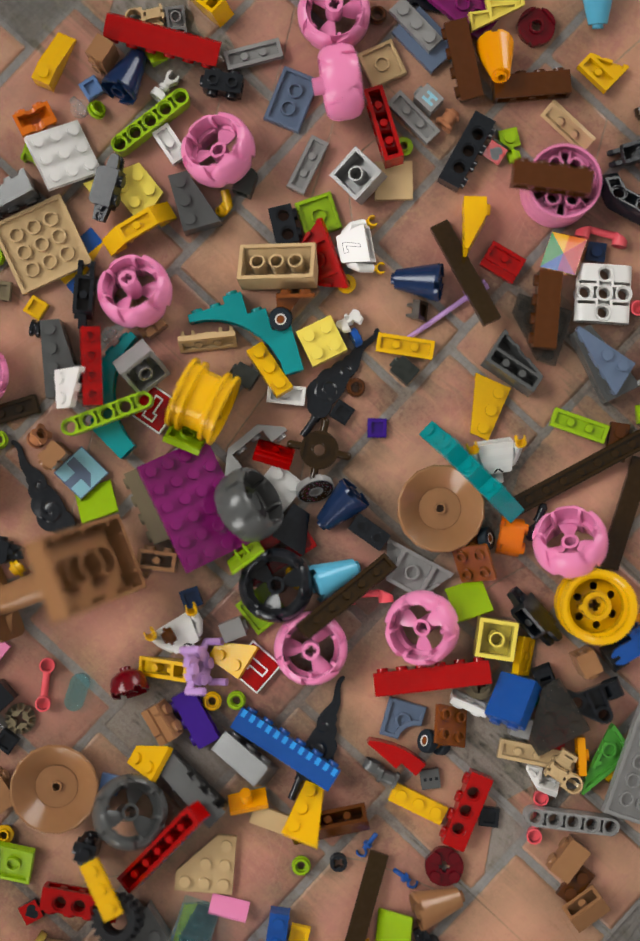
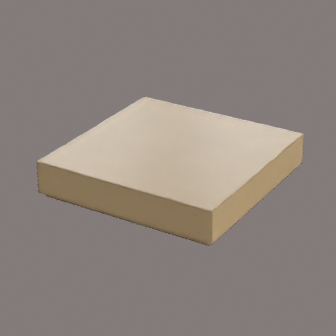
[357,39,407,87]
[374,161,413,201]

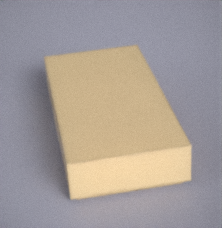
[249,808,289,834]

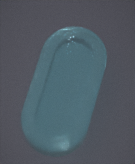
[64,673,90,711]

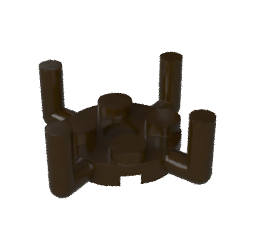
[287,418,351,479]

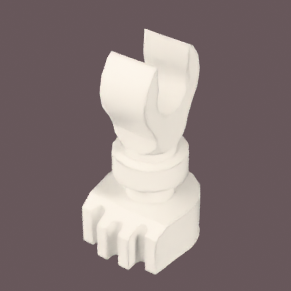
[150,70,179,102]

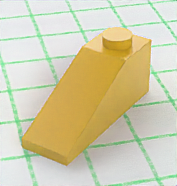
[190,0,234,28]
[31,32,77,92]
[462,196,491,257]
[139,656,187,683]

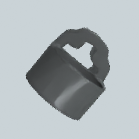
[363,757,400,789]

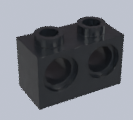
[268,203,302,244]
[348,513,391,551]

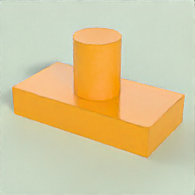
[228,787,269,816]

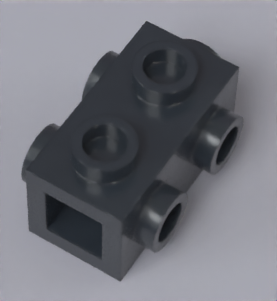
[200,68,244,101]
[72,831,103,866]

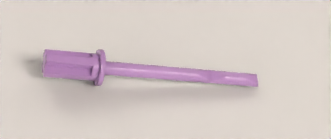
[407,279,489,338]

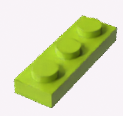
[548,407,610,444]

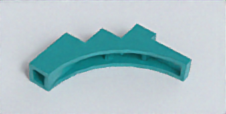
[188,290,304,376]
[89,331,138,460]
[419,421,524,523]

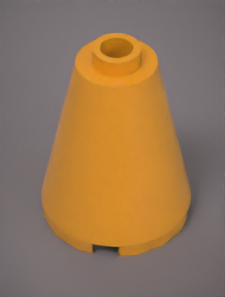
[476,29,514,83]

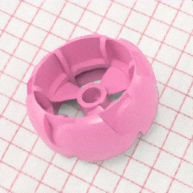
[297,0,371,50]
[311,43,364,121]
[181,112,256,188]
[97,254,173,329]
[532,506,609,578]
[385,590,460,666]
[274,611,348,686]

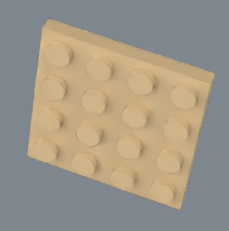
[0,193,92,296]

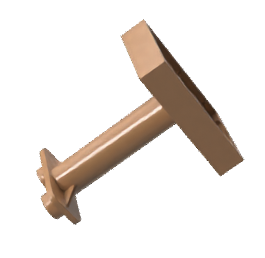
[0,514,147,643]

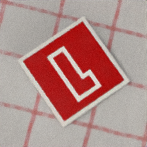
[132,386,171,435]
[240,639,279,694]

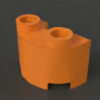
[12,101,57,137]
[495,515,529,557]

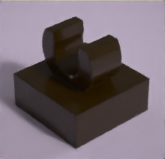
[406,299,428,322]

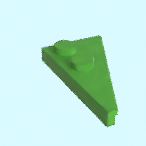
[579,723,625,795]

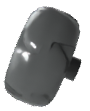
[214,468,284,542]
[92,774,168,851]

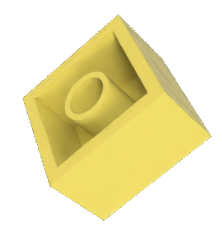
[296,315,348,368]
[472,616,519,662]

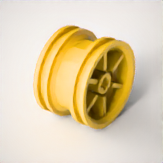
[165,358,241,445]
[554,568,638,645]

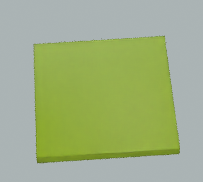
[75,479,119,524]
[227,541,265,575]
[445,581,494,623]
[375,908,414,941]

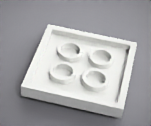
[24,120,100,191]

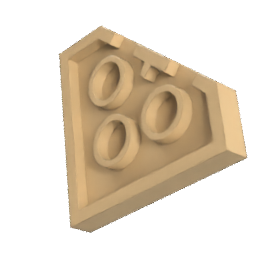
[174,833,237,895]

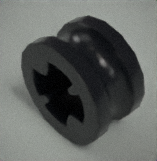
[29,319,41,338]
[330,852,347,872]

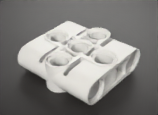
[573,263,633,325]

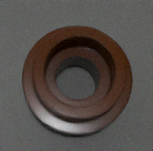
[370,5,387,25]
[346,378,365,397]
[160,627,177,646]

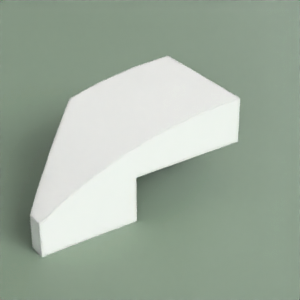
[526,764,560,798]

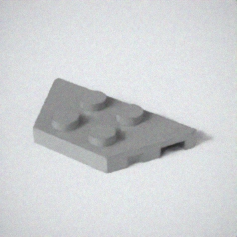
[386,538,454,593]

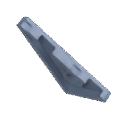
[575,326,635,395]

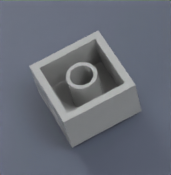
[330,146,388,205]
[112,338,171,393]

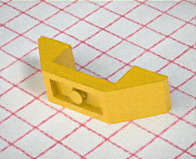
[102,202,177,257]

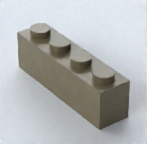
[123,469,169,545]

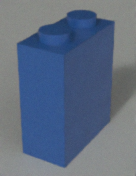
[484,671,542,731]

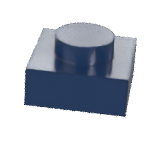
[584,241,607,264]
[179,585,204,609]

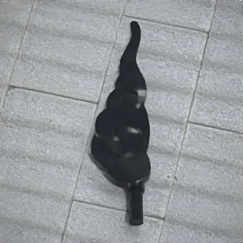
[300,328,379,438]
[11,440,76,533]
[288,676,345,801]

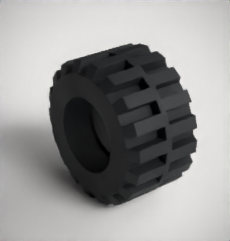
[91,892,145,941]

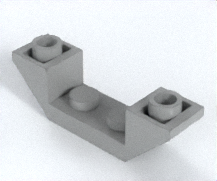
[225,424,287,476]

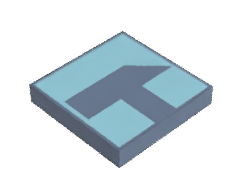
[54,446,109,500]

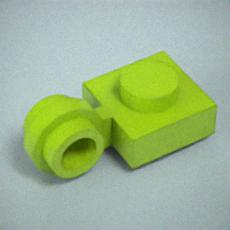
[497,127,521,164]

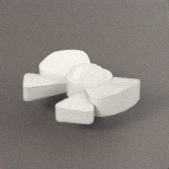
[336,309,364,333]

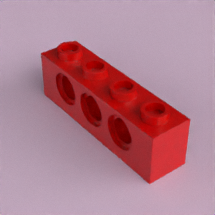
[364,84,404,169]
[79,326,103,407]
[439,768,494,853]
[39,881,119,924]

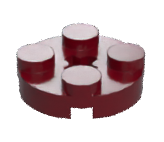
[516,7,556,48]
[425,845,464,886]

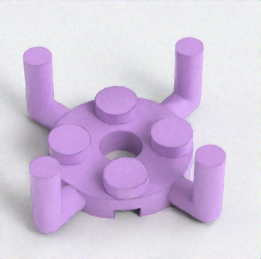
[179,637,229,696]

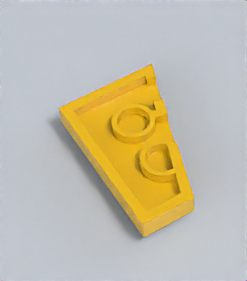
[470,373,511,440]
[281,781,324,849]

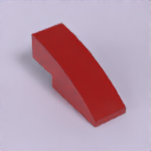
[367,737,426,776]

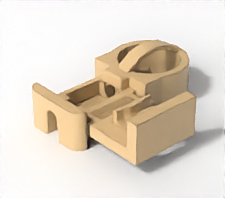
[125,3,165,26]
[543,746,583,794]

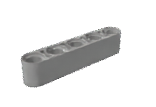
[522,804,620,836]

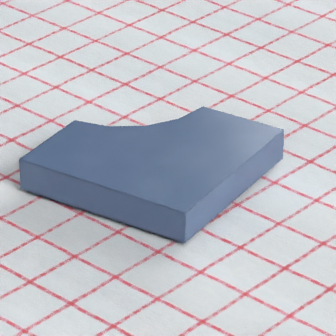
[379,696,427,739]

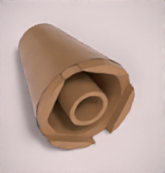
[409,888,465,931]

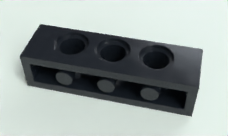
[437,111,496,193]

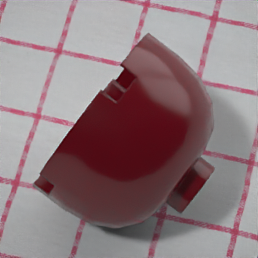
[110,666,150,700]

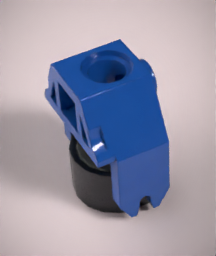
[599,622,640,672]

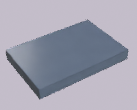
[392,6,448,74]
[263,66,314,134]

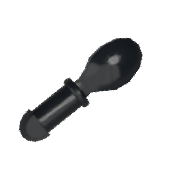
[526,503,547,541]

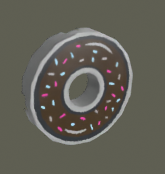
[296,474,335,503]

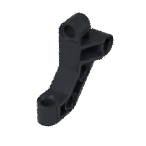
[600,173,640,226]
[531,662,625,724]

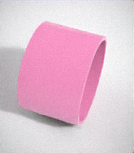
[520,144,602,228]

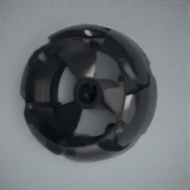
[238,548,314,623]

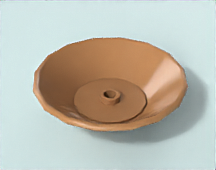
[397,465,485,553]
[10,745,99,834]

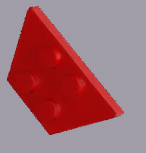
[300,218,350,288]

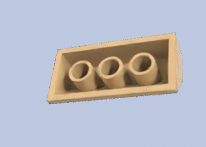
[237,242,318,290]

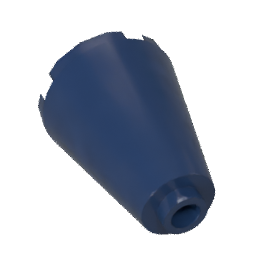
[101,49,147,105]
[391,263,444,302]
[317,478,369,530]

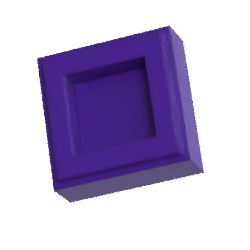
[367,418,387,438]

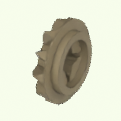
[465,674,495,700]
[4,703,36,734]

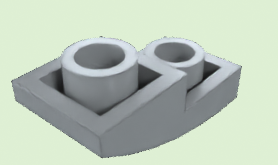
[165,4,188,33]

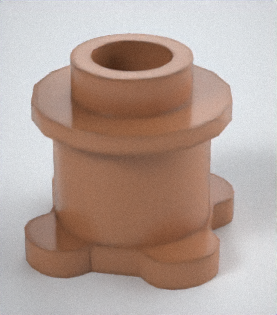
[435,108,460,134]
[26,423,52,449]

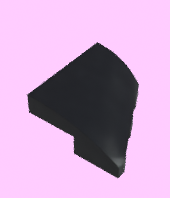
[272,503,310,555]

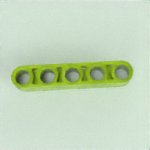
[111,88,191,157]
[61,391,154,436]

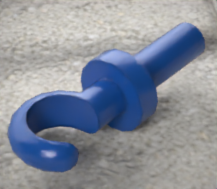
[356,832,378,857]
[393,868,418,889]

